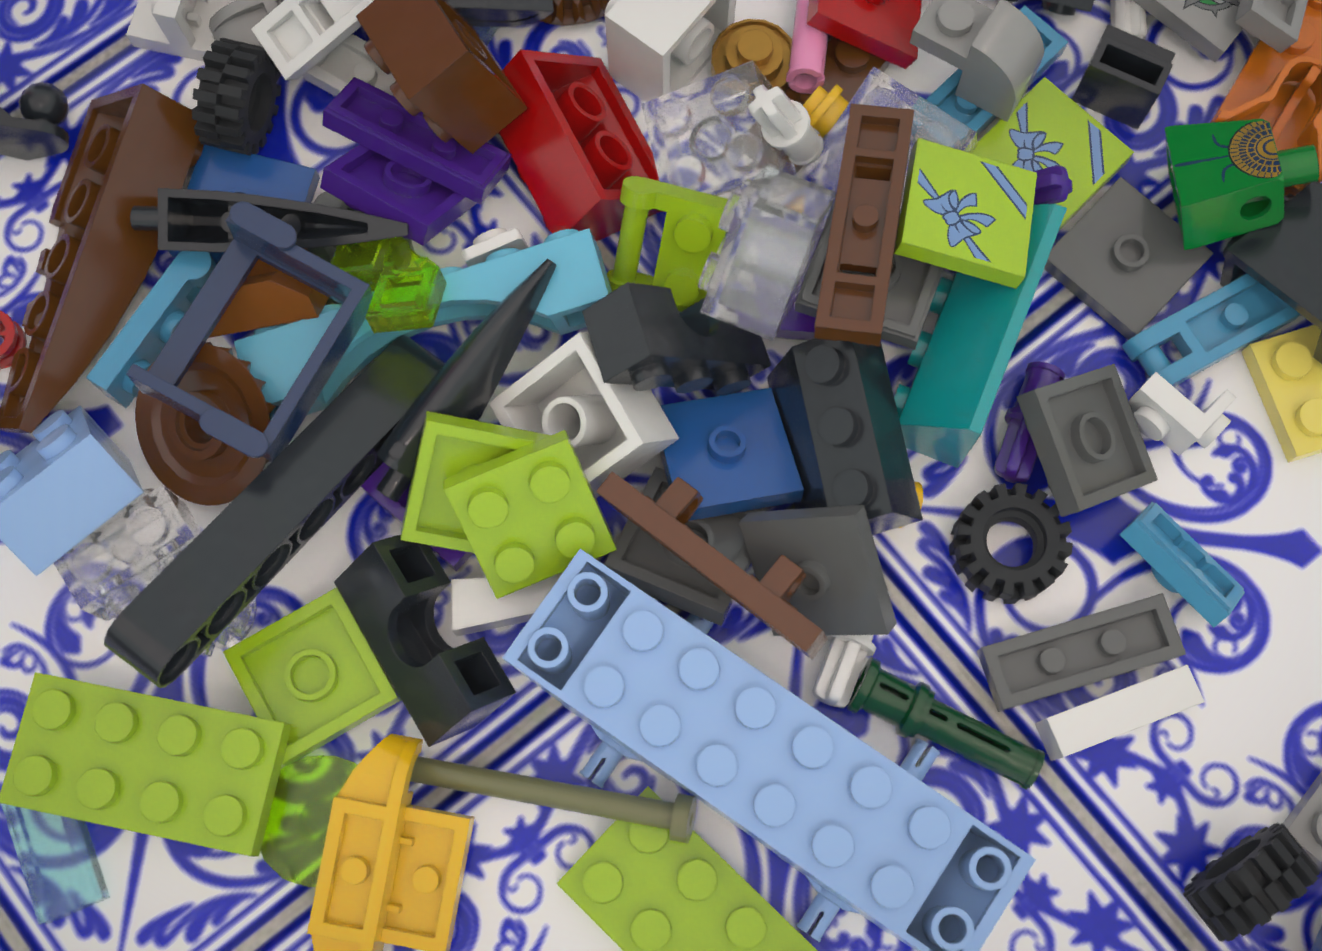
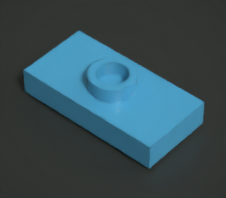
[1120,502,1245,628]

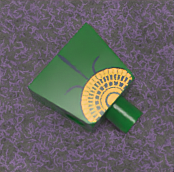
[1164,119,1319,250]

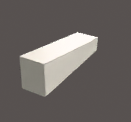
[451,574,562,636]
[1035,664,1205,761]

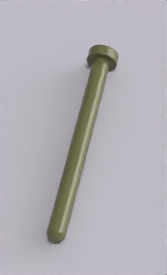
[410,756,697,843]

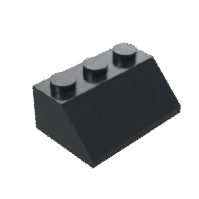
[767,338,923,535]

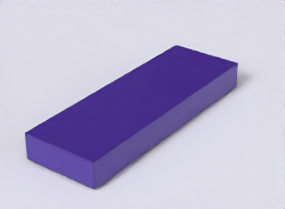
[322,77,511,205]

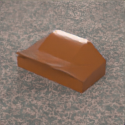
[209,248,329,338]

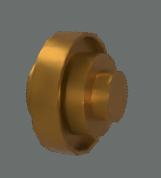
[711,19,792,105]

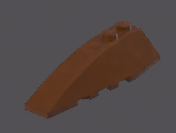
[0,83,204,433]

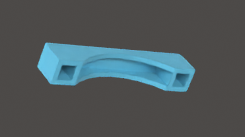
[234,228,612,421]

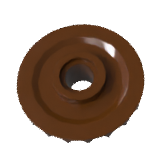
[135,342,276,506]

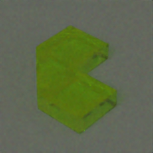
[331,237,447,333]

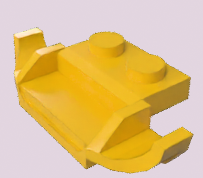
[307,734,475,951]

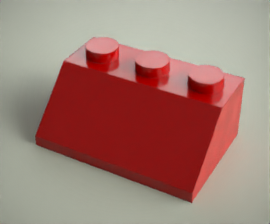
[498,49,670,241]

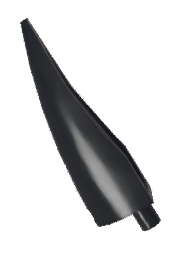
[130,188,409,252]
[376,258,557,502]

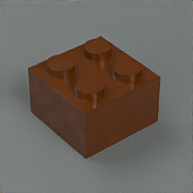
[356,0,528,154]

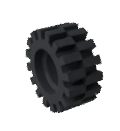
[192,38,281,156]
[949,483,1073,604]
[1183,823,1321,942]

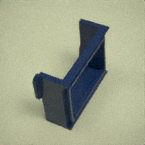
[126,201,374,462]

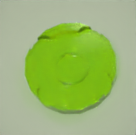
[260,755,358,888]

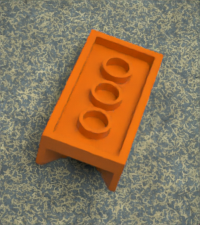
[1210,0,1322,196]

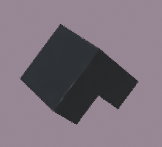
[1072,24,1176,130]

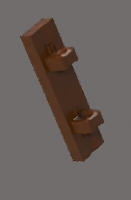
[814,103,914,346]
[596,471,828,660]

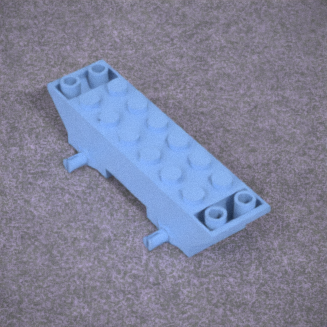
[502,549,1036,951]

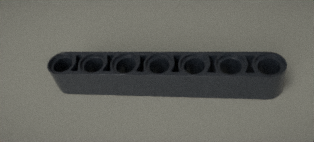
[104,335,445,688]

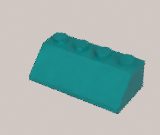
[894,204,1067,468]

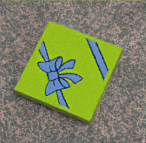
[968,77,1134,232]
[894,138,1037,289]

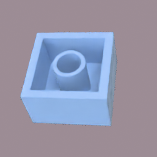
[0,406,143,576]

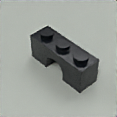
[582,282,771,396]
[334,534,516,747]

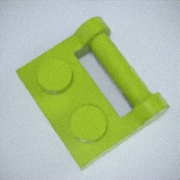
[607,176,735,312]

